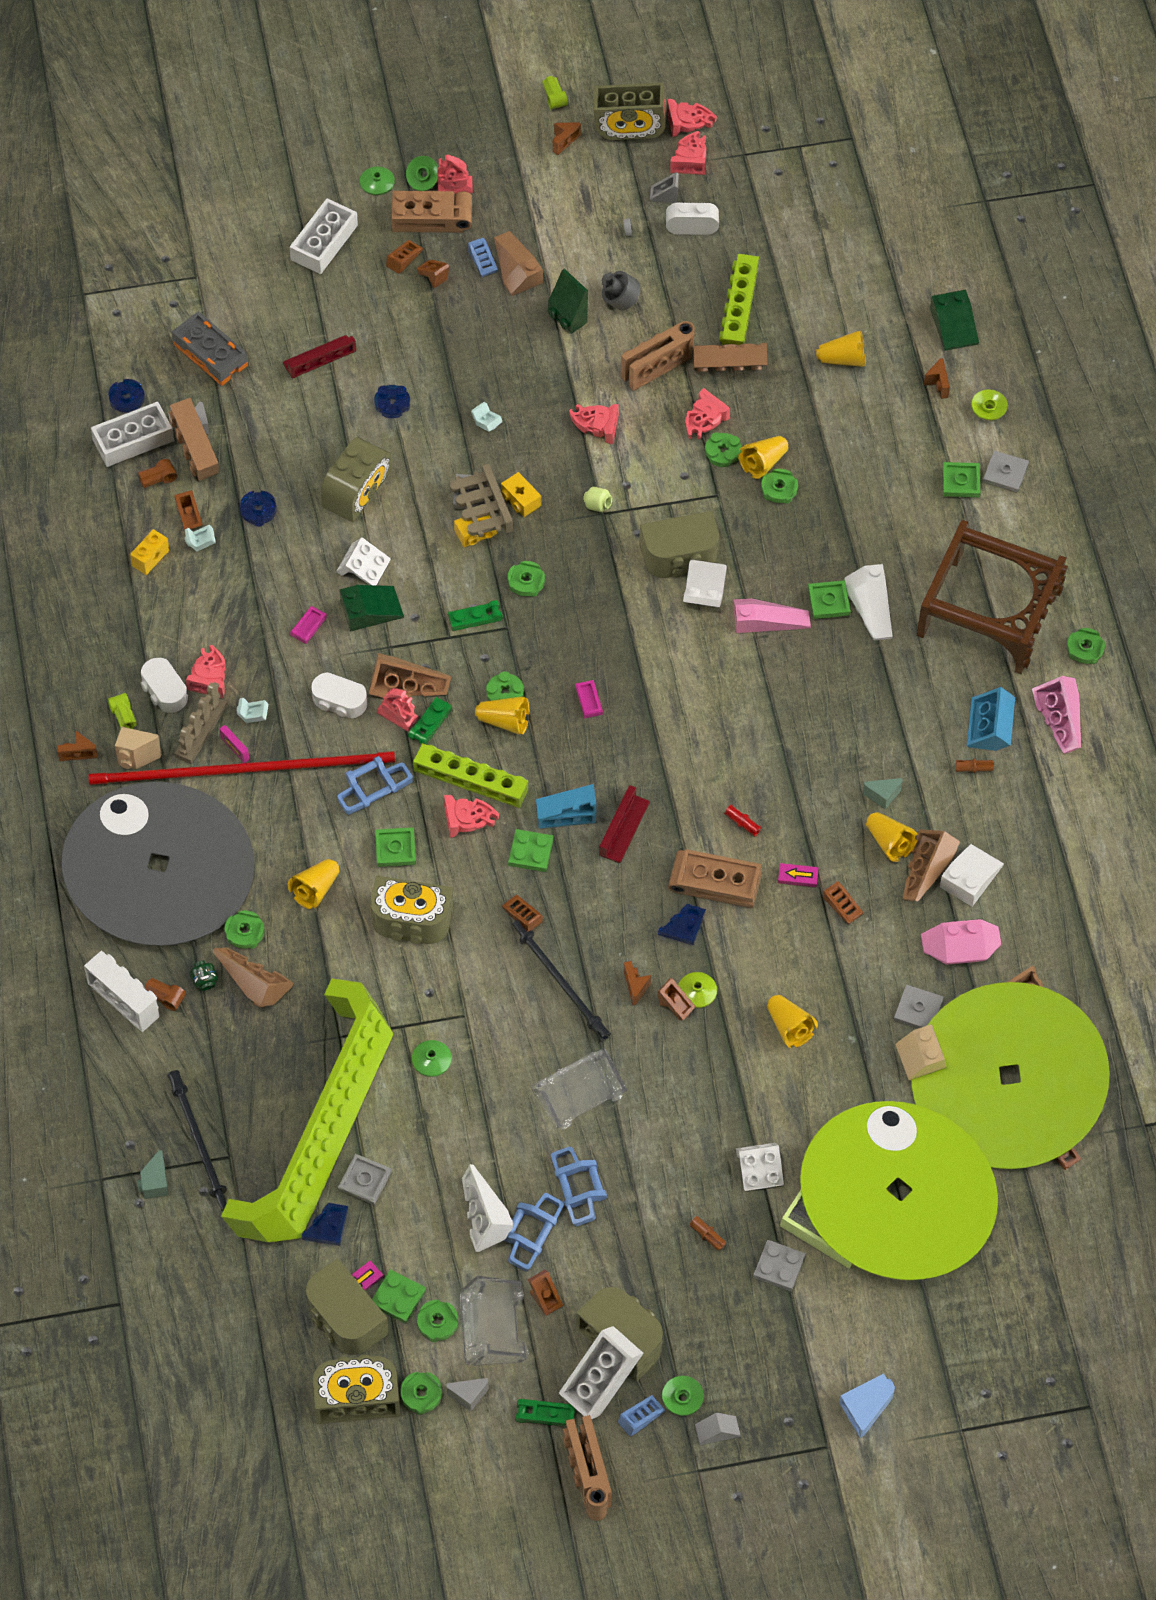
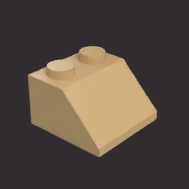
[115,727,162,769]
[896,1024,946,1080]

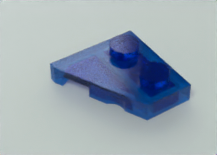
[658,904,706,945]
[301,1203,348,1246]

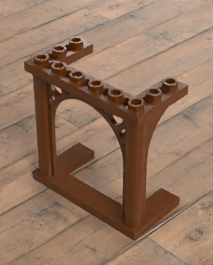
[916,520,1068,674]

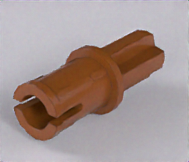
[956,758,994,773]
[689,1216,726,1250]

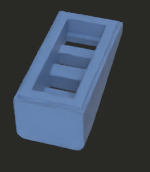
[468,238,498,277]
[618,1395,665,1437]

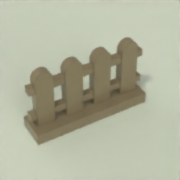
[450,464,513,537]
[174,682,228,764]

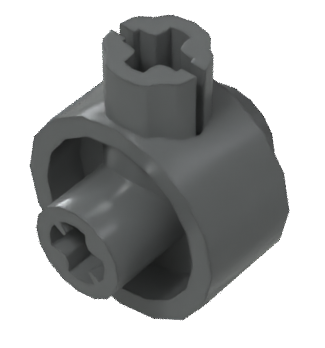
[602,271,640,311]

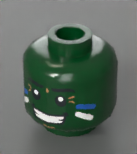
[189,960,218,991]

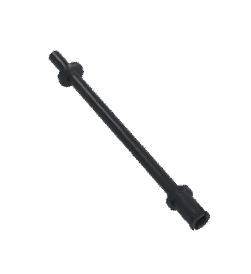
[512,920,611,1041]
[167,1070,227,1211]

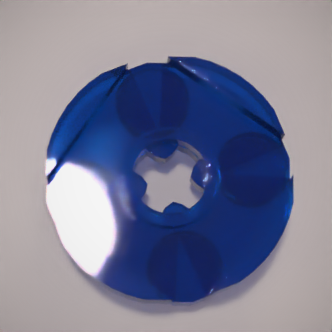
[108,379,145,413]
[374,385,411,419]
[240,490,277,527]

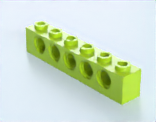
[719,254,759,345]
[413,743,528,809]

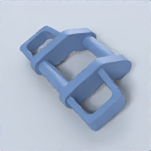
[337,756,413,815]
[551,1147,607,1227]
[504,1193,564,1272]

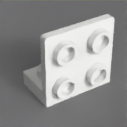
[336,537,390,585]
[683,560,727,607]
[736,1143,784,1191]

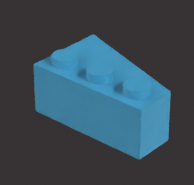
[536,784,596,829]

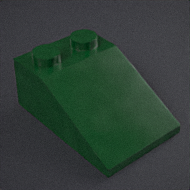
[548,268,588,334]
[930,289,979,351]
[339,585,404,631]

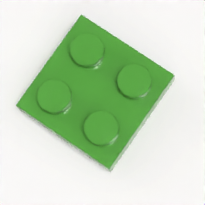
[943,462,980,498]
[808,580,851,619]
[375,827,416,867]
[508,829,554,872]
[372,1269,426,1324]

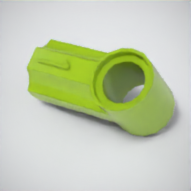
[542,76,568,110]
[107,693,137,729]

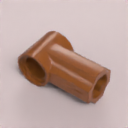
[138,459,178,488]
[145,978,186,1011]

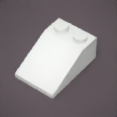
[940,844,1004,907]

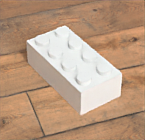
[290,199,358,274]
[91,402,174,467]
[84,951,159,1032]
[559,1326,643,1419]

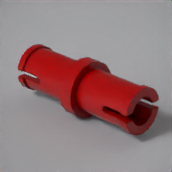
[724,805,762,837]

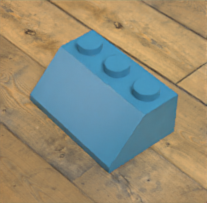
[967,687,1015,751]

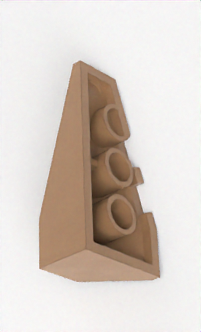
[494,231,543,296]
[369,653,451,698]
[903,829,960,902]
[213,947,294,1007]

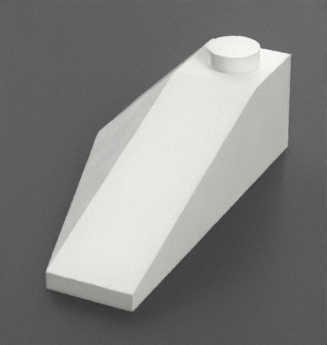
[844,564,893,640]
[462,1164,513,1252]

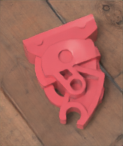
[666,99,717,137]
[670,131,706,175]
[437,155,473,194]
[685,388,730,439]
[569,404,619,444]
[186,645,226,698]
[377,688,418,732]
[444,795,499,838]

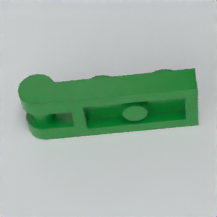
[448,600,503,631]
[408,697,452,744]
[515,1399,575,1427]

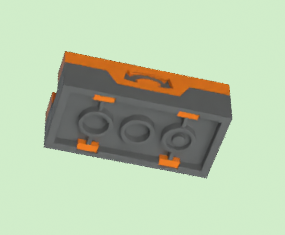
[172,311,248,386]

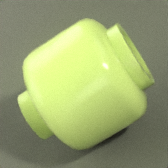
[583,487,612,512]

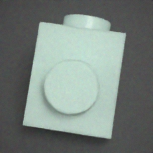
[471,402,503,431]
[185,525,216,551]
[237,698,269,723]

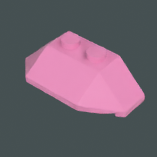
[921,919,1001,965]

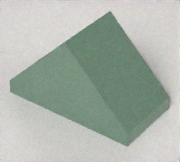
[863,778,903,809]

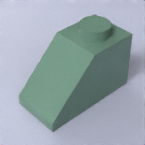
[137,1151,168,1199]

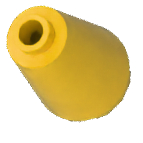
[816,331,866,367]
[738,436,788,479]
[475,696,530,734]
[866,812,918,862]
[288,859,340,909]
[767,995,818,1048]

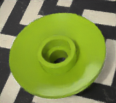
[971,389,1008,420]
[678,972,717,1008]

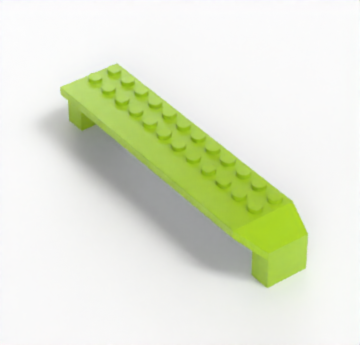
[221,978,394,1242]

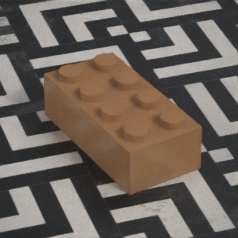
[168,398,219,481]

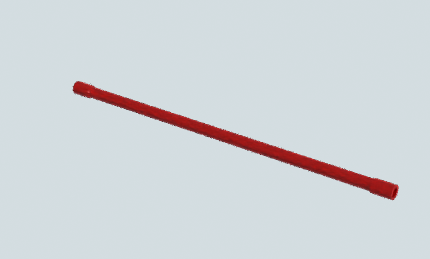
[89,751,395,785]

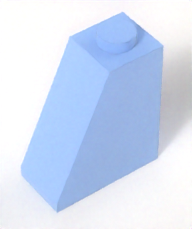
[839,1374,895,1438]

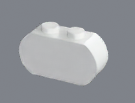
[666,203,719,235]
[140,658,188,713]
[312,672,367,718]

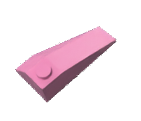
[733,599,811,633]
[1032,676,1081,754]

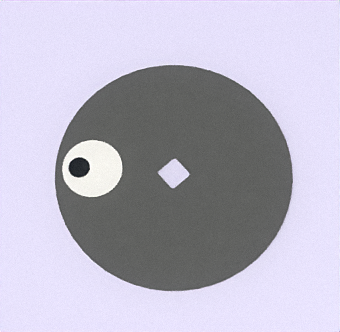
[62,782,254,946]

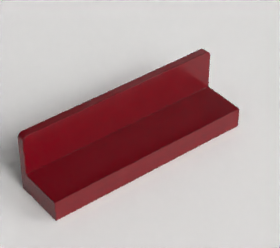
[283,335,356,379]
[599,785,650,863]

